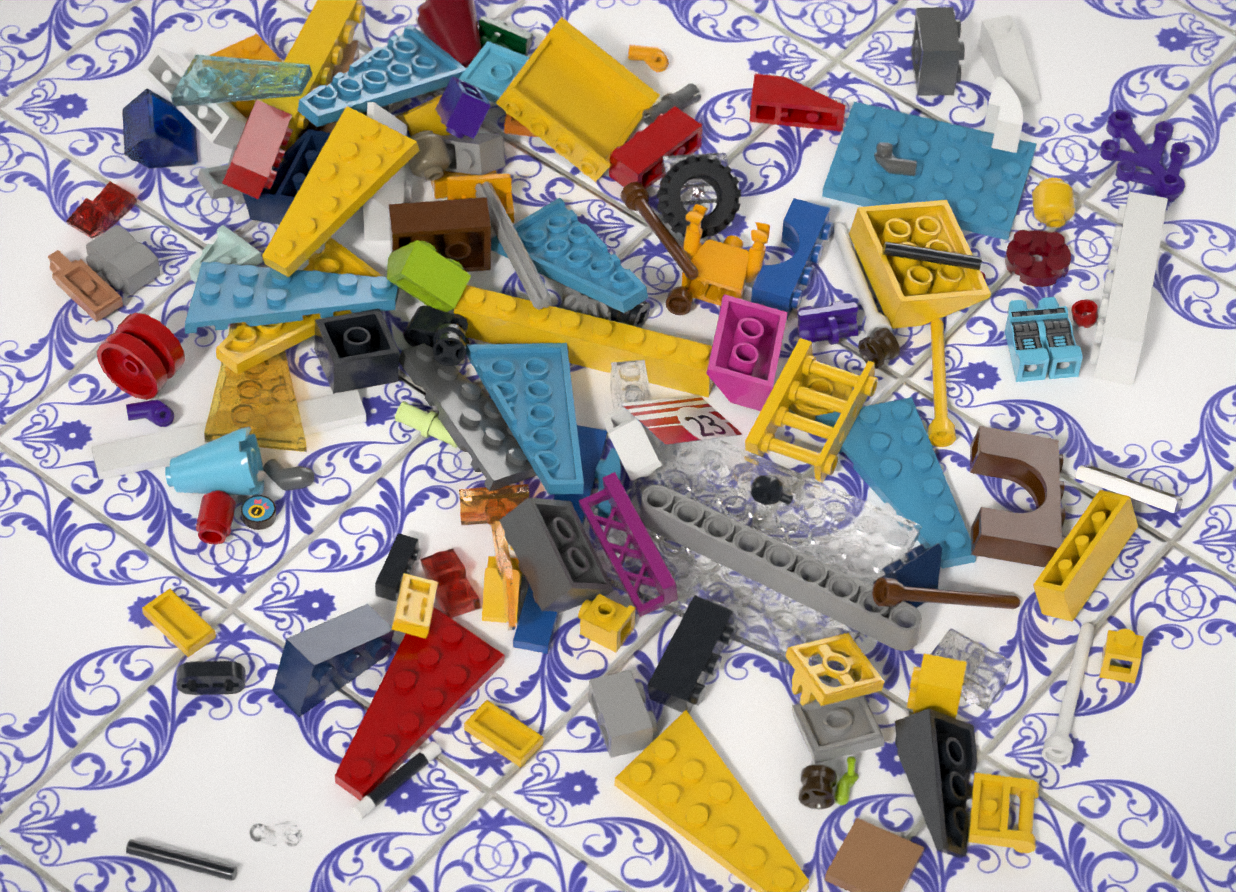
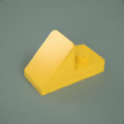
[482,556,522,624]

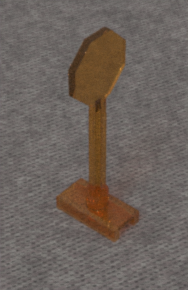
[459,484,530,631]

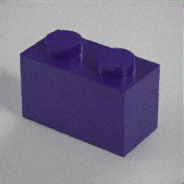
[435,76,491,139]

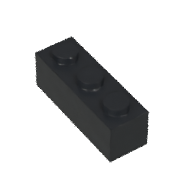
[375,533,421,602]

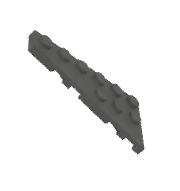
[399,343,537,492]

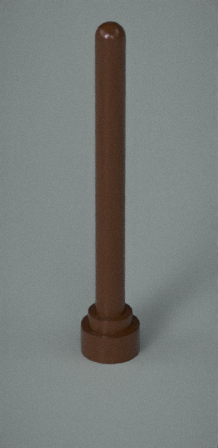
[621,182,699,280]
[872,577,1020,609]

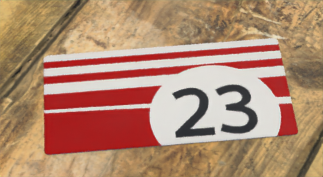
[621,395,742,445]

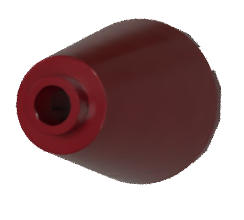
[415,0,481,69]

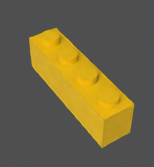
[1033,490,1138,622]

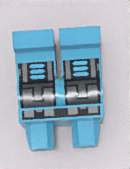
[1004,297,1083,382]

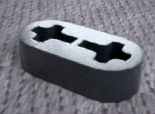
[176,661,246,695]

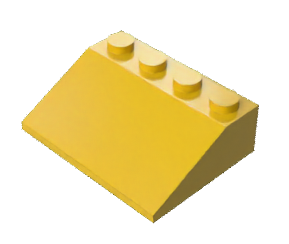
[849,200,991,329]

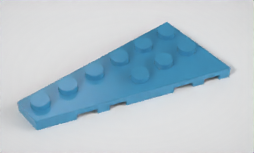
[298,24,466,127]
[466,343,584,495]

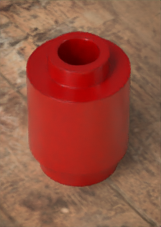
[196,490,236,545]

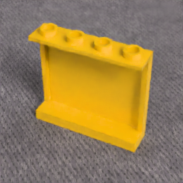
[496,17,660,182]

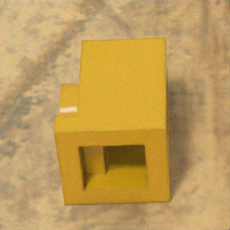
[578,594,636,653]
[1099,629,1144,684]

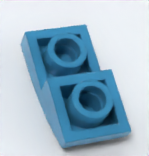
[594,448,621,519]

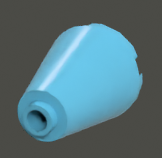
[165,427,264,496]

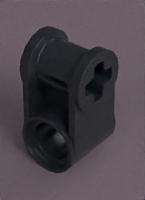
[403,305,470,348]

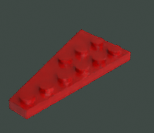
[335,606,505,800]

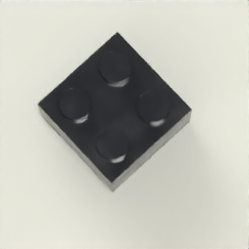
[314,308,399,394]

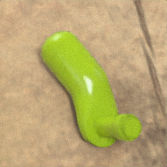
[835,756,859,806]

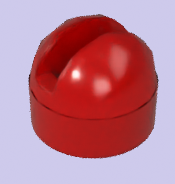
[1071,300,1098,328]

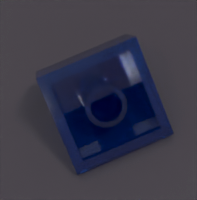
[122,88,198,168]

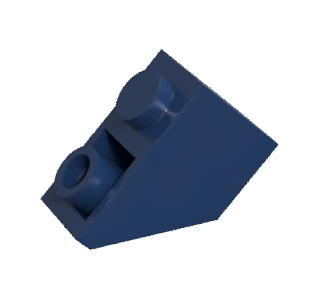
[873,543,942,608]

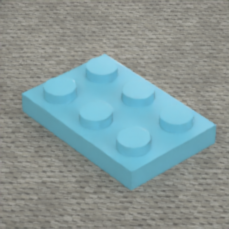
[459,41,530,104]

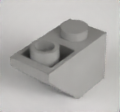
[442,132,505,175]

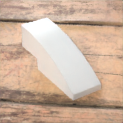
[983,76,1023,153]

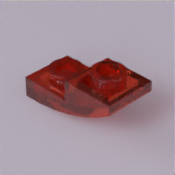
[66,181,137,239]
[420,548,481,618]

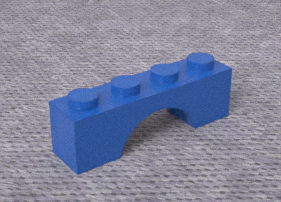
[751,198,833,320]

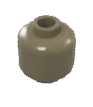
[408,131,451,181]

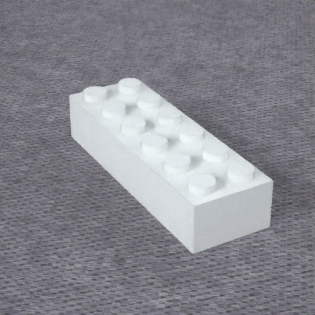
[1090,192,1168,386]

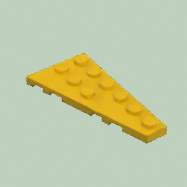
[262,106,419,277]

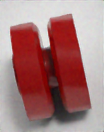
[97,312,185,400]

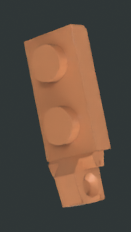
[48,250,123,322]

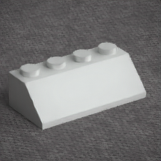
[363,102,413,241]

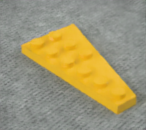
[216,237,383,375]
[614,710,810,892]

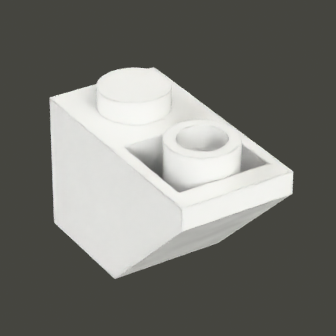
[604,401,662,481]

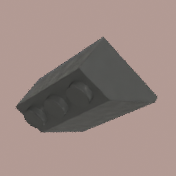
[499,497,614,612]

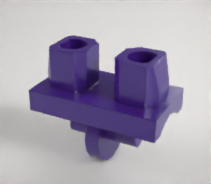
[797,301,858,345]

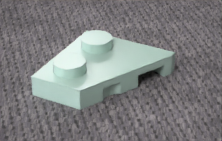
[189,225,263,283]

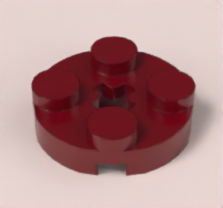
[1005,230,1071,287]

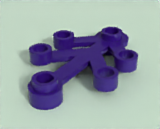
[1099,110,1190,201]

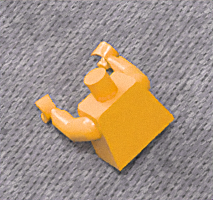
[681,204,770,306]

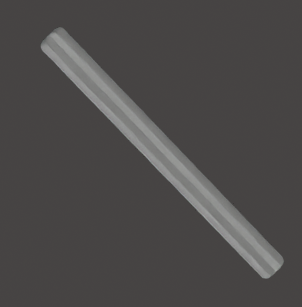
[475,181,551,310]

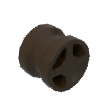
[858,328,900,369]
[798,764,837,810]

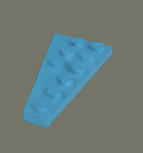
[491,197,648,313]
[185,262,399,334]
[815,397,976,569]

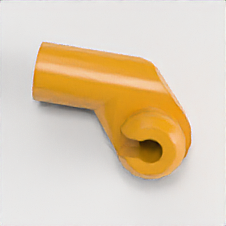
[628,45,669,72]

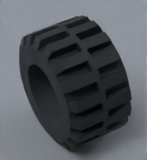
[656,155,741,239]

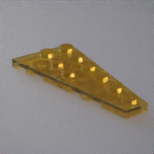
[204,322,307,452]

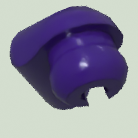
[126,399,174,427]

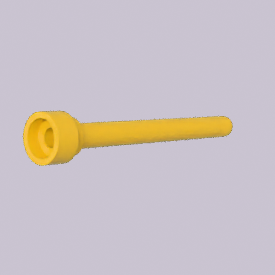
[928,319,956,447]

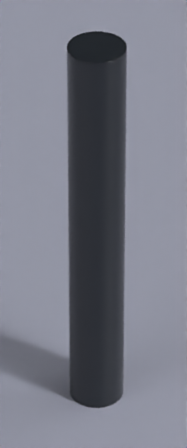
[883,242,982,270]
[126,839,237,881]

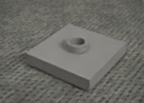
[792,695,884,763]

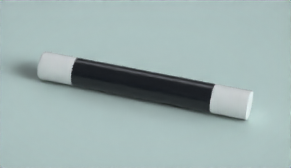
[352,741,442,819]

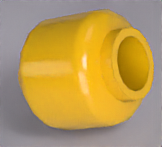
[1032,178,1075,228]

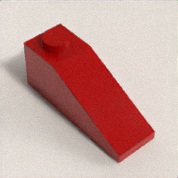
[749,73,846,132]

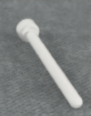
[832,222,893,337]
[1042,623,1094,765]

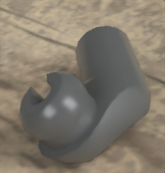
[874,142,917,176]
[263,459,315,491]

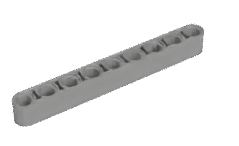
[641,485,922,651]

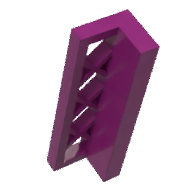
[579,472,678,617]

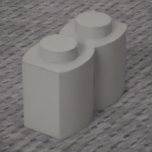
[86,225,160,295]

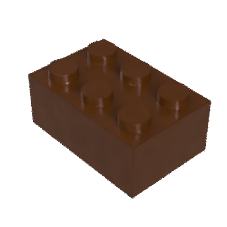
[389,197,491,272]

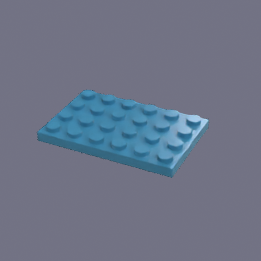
[822,101,1037,240]

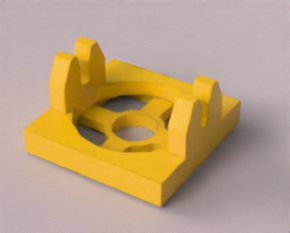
[785,633,885,706]

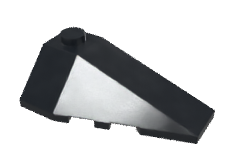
[895,709,977,858]

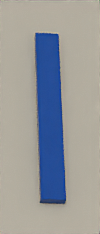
[513,425,608,654]

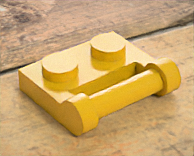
[968,772,1039,853]

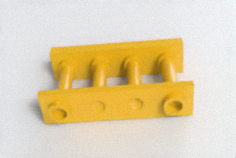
[745,338,878,486]

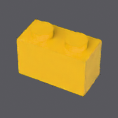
[906,653,967,718]

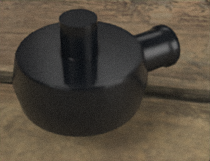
[751,475,793,505]

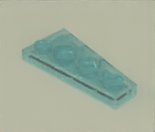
[170,54,312,107]

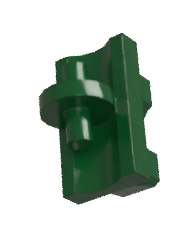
[478,16,533,57]

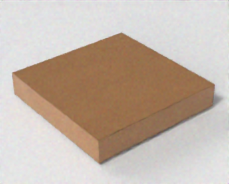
[825,818,924,892]

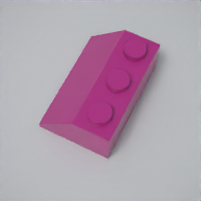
[706,294,788,411]

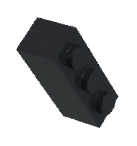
[648,595,737,714]

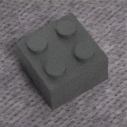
[910,7,965,96]

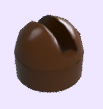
[665,286,693,316]

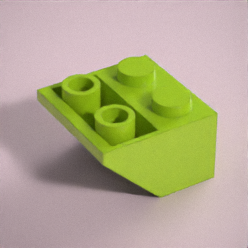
[387,240,472,312]

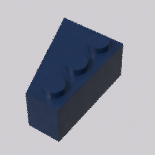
[242,129,331,225]
[272,604,395,717]

